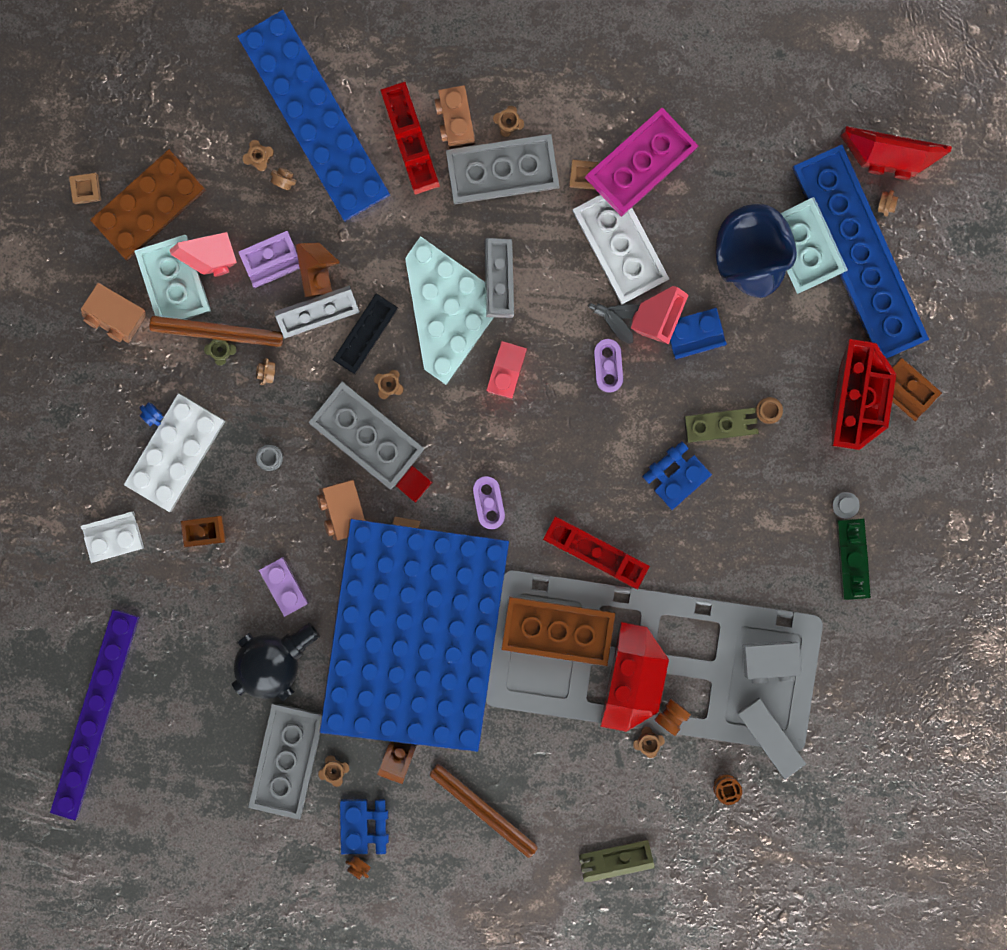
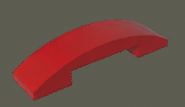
[543,516,650,590]

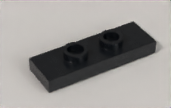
[332,293,399,375]

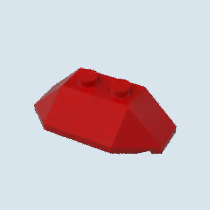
[840,126,952,180]
[831,339,897,450]
[600,622,669,732]

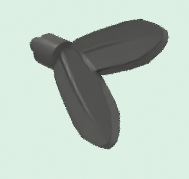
[588,303,640,344]

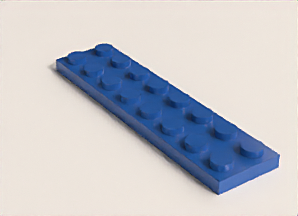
[237,10,391,222]
[792,144,929,359]

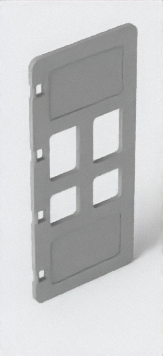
[486,570,823,751]

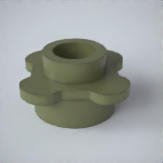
[204,339,236,366]

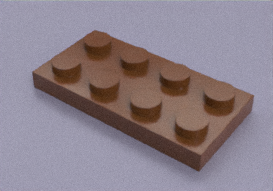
[90,149,206,261]
[501,596,615,666]

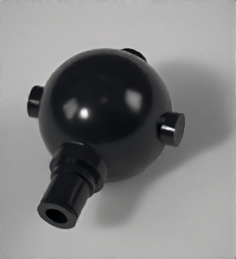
[231,623,320,701]

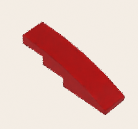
[380,82,440,195]

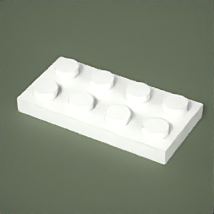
[572,195,669,305]
[124,394,225,512]

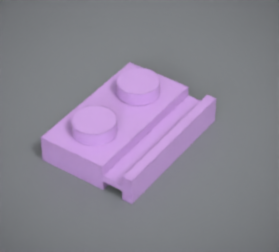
[239,231,300,288]

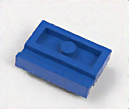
[670,308,727,360]

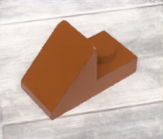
[296,243,340,297]
[181,515,226,547]
[377,741,417,784]

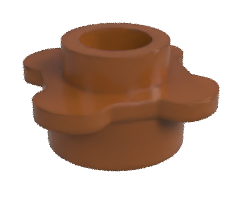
[345,855,371,880]

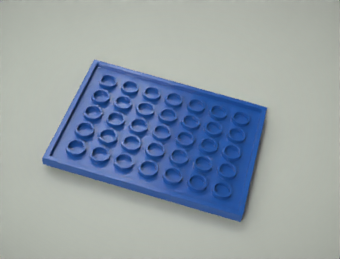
[319,519,509,752]

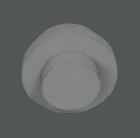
[256,444,283,471]
[832,492,860,519]

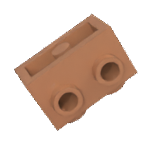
[435,85,475,149]
[81,283,146,343]
[317,480,365,540]

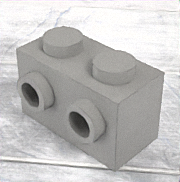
[742,641,802,683]

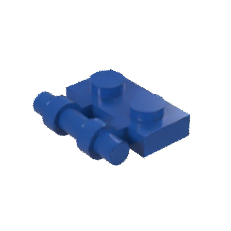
[642,441,712,510]
[340,799,389,854]

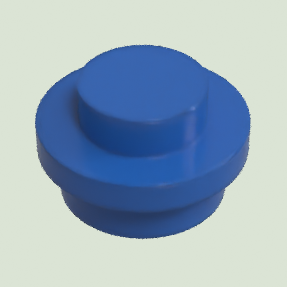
[139,402,164,426]

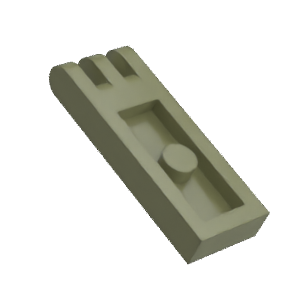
[684,408,759,443]
[579,840,655,882]

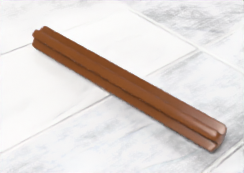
[149,316,283,347]
[430,764,538,858]

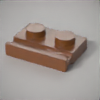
[892,357,942,422]

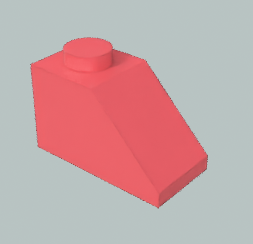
[170,232,237,277]
[631,286,689,344]
[486,341,527,399]

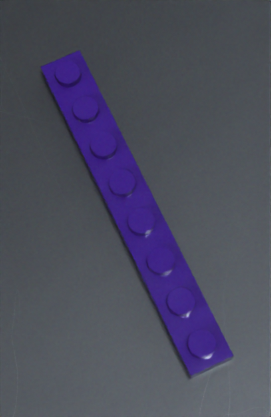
[50,609,140,821]

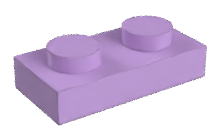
[259,557,309,617]

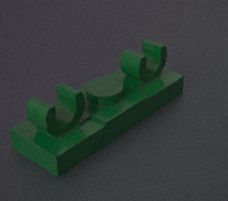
[836,518,871,600]

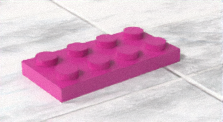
[585,108,698,217]

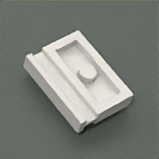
[81,511,144,563]

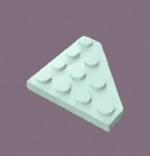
[405,236,494,385]

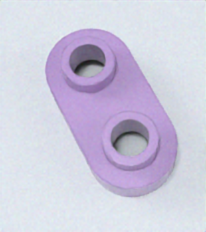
[594,339,623,393]
[473,476,505,529]

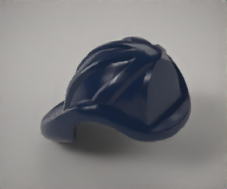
[715,204,797,298]

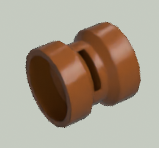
[654,698,691,736]
[713,774,742,805]

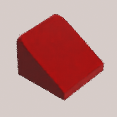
[396,465,433,503]

